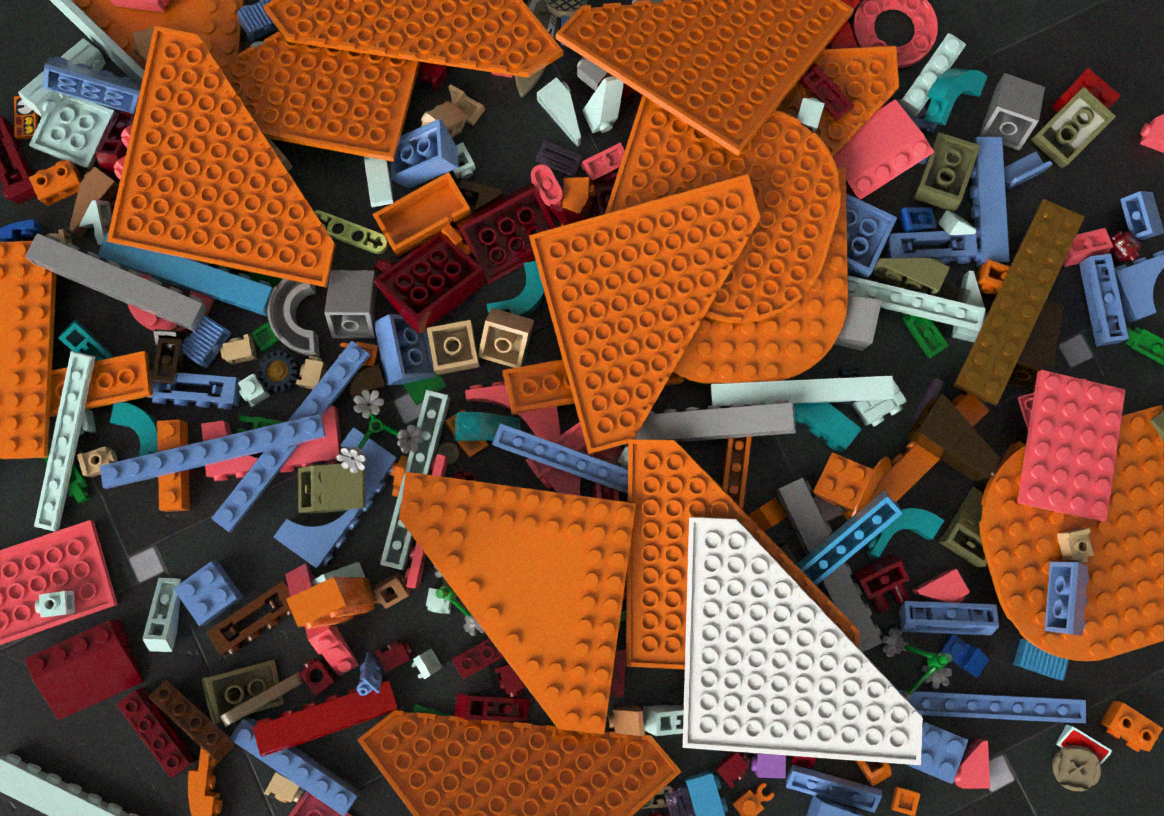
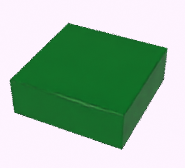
[250,322,280,353]

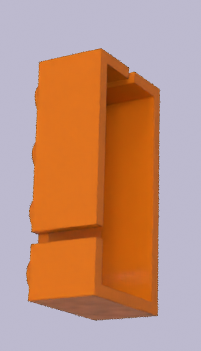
[373,172,472,258]

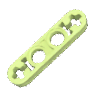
[314,210,388,254]

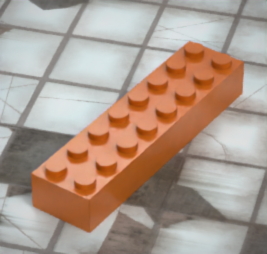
[286,577,378,629]

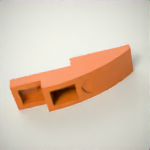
[188,748,222,816]

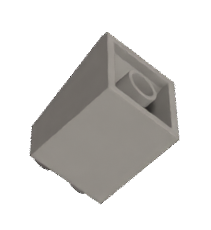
[979,73,1045,151]
[325,270,377,339]
[834,296,882,351]

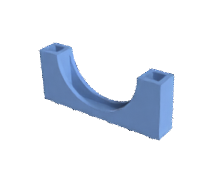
[1108,250,1164,324]
[274,427,399,569]

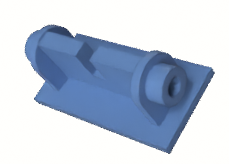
[357,652,383,696]

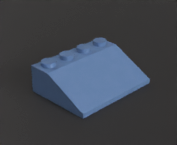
[43,57,141,114]
[846,194,897,280]

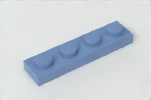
[786,765,882,813]

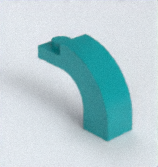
[924,68,988,126]
[487,261,545,317]
[110,402,158,456]
[866,508,944,558]

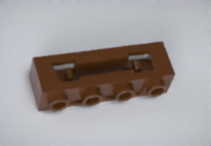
[206,580,292,655]
[148,680,235,763]

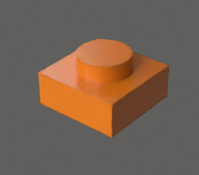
[890,786,920,816]

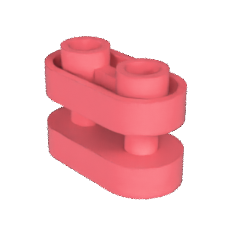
[531,165,563,212]

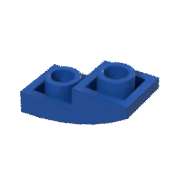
[0,220,43,242]

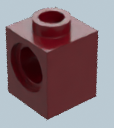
[300,658,338,696]

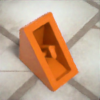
[748,498,787,532]

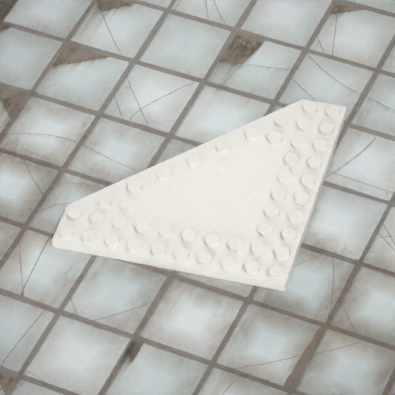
[683,516,923,765]

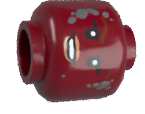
[1109,230,1141,263]

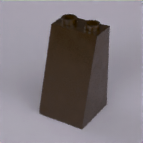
[1008,301,1064,392]
[905,394,1000,481]

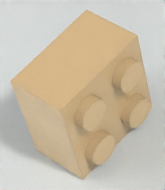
[478,308,534,368]
[427,320,480,375]

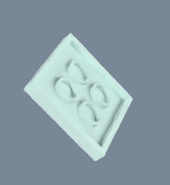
[29,96,116,170]

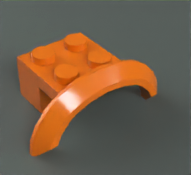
[813,452,892,517]

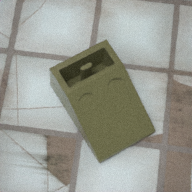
[298,464,366,514]
[939,487,987,567]

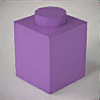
[751,753,786,778]

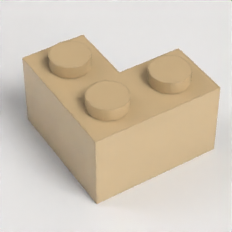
[421,101,468,138]

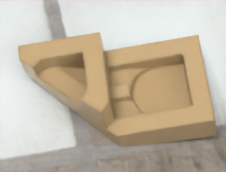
[449,84,485,126]

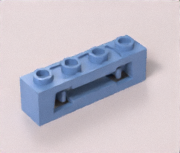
[884,231,978,265]
[1079,254,1129,347]
[147,370,241,410]
[899,601,999,635]

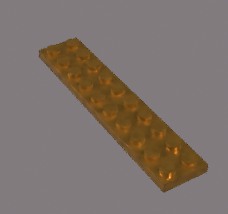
[953,199,1085,406]

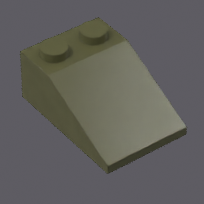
[1030,87,1116,168]
[914,132,980,212]
[870,258,950,296]
[201,659,284,724]

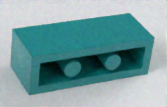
[794,402,861,452]

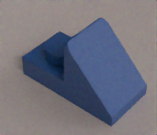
[898,207,937,233]
[939,634,989,678]

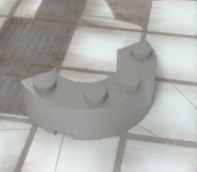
[267,279,320,357]

